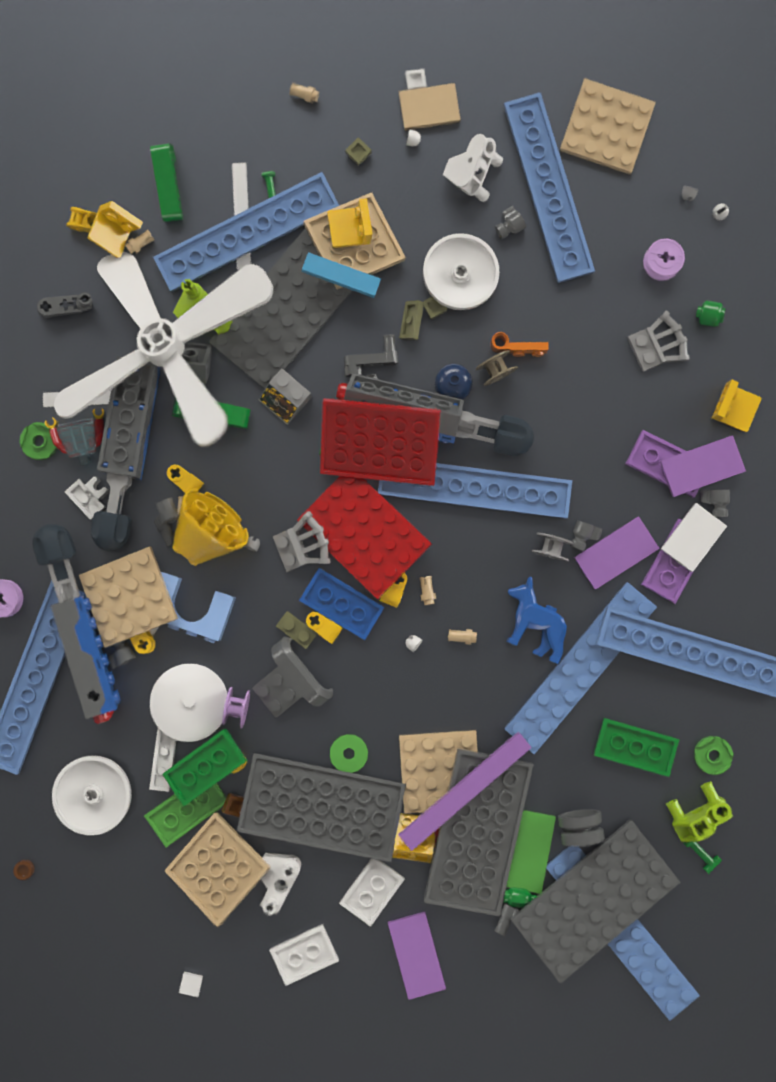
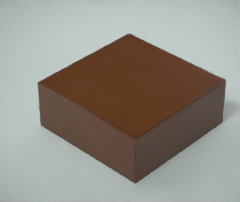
[221,793,244,818]

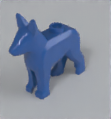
[506,577,567,664]

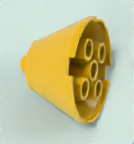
[172,489,248,566]

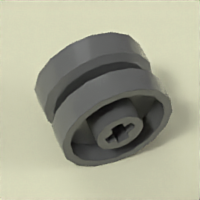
[558,809,605,846]

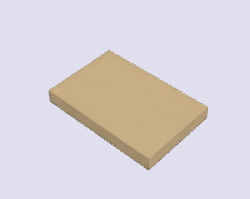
[399,83,460,130]

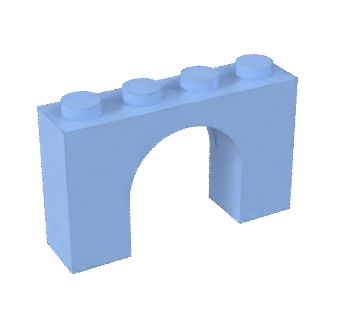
[161,572,236,643]

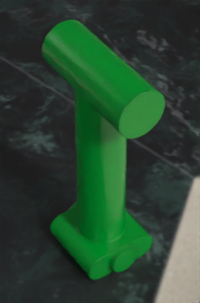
[262,171,276,198]
[683,842,722,874]

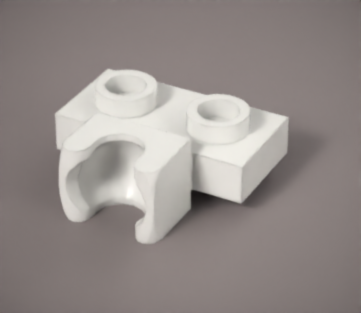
[65,476,110,520]

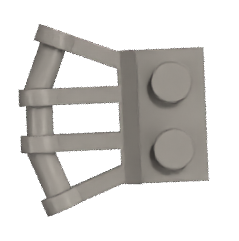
[627,310,690,372]
[273,511,330,572]

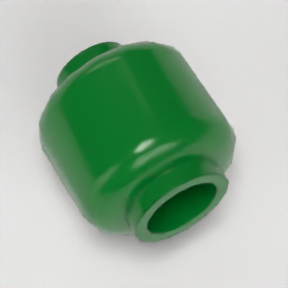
[696,300,726,327]

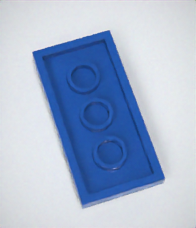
[299,568,385,640]

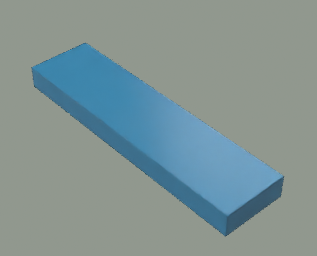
[302,252,381,298]

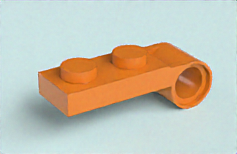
[490,332,548,357]

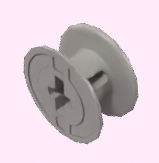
[531,533,574,562]

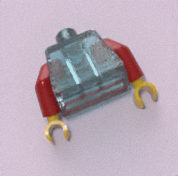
[45,408,105,465]

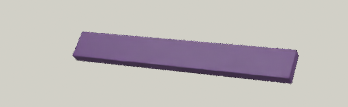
[398,732,532,851]

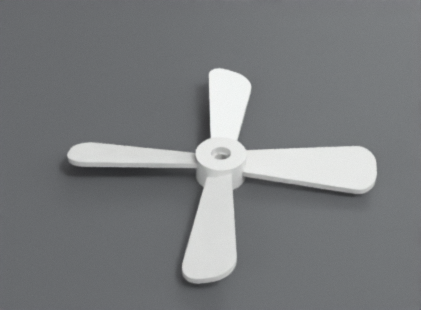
[54,252,273,446]

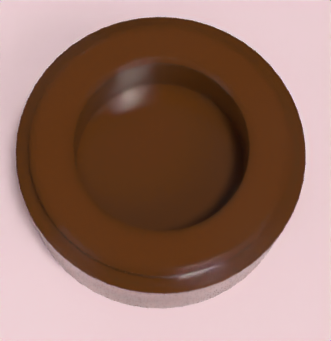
[13,859,35,880]

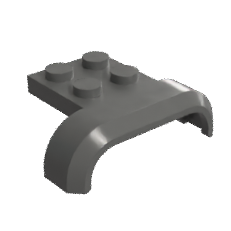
[252,637,333,718]

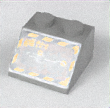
[259,368,312,425]

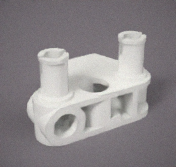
[443,134,503,202]
[259,852,301,915]

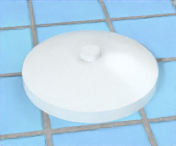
[423,234,499,310]
[150,664,227,742]
[52,756,132,835]

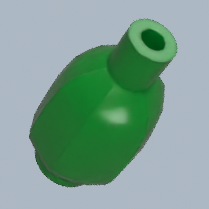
[503,887,538,908]

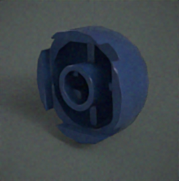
[435,364,473,400]

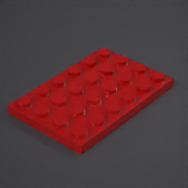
[320,398,441,486]
[297,476,432,600]

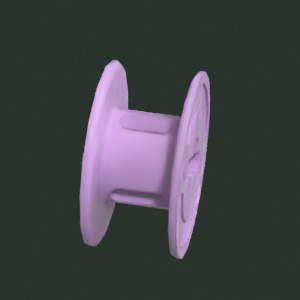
[643,238,685,281]
[0,579,24,618]
[222,687,250,729]

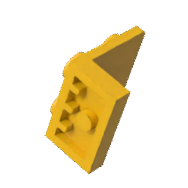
[327,198,373,248]
[87,201,143,258]
[712,380,761,432]
[392,813,435,863]

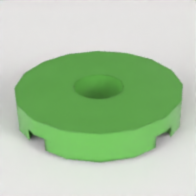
[20,422,58,460]
[330,734,368,773]
[694,736,733,775]

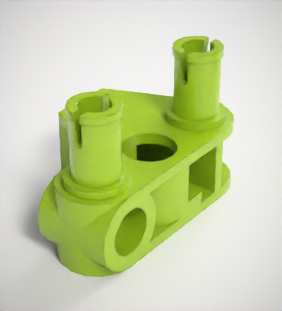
[173,279,233,335]
[666,781,733,842]

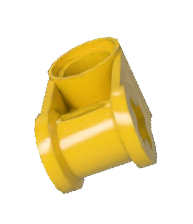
[66,207,97,232]
[167,464,204,493]
[380,573,407,608]
[306,612,343,644]
[129,631,156,654]

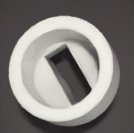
[406,130,421,146]
[712,203,729,220]
[406,635,422,652]

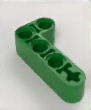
[150,143,183,222]
[172,396,251,429]

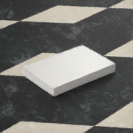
[661,503,727,572]
[339,858,405,927]
[270,924,339,986]

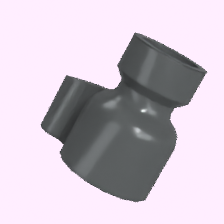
[495,206,526,239]
[701,490,730,517]
[570,520,603,551]
[108,640,136,670]

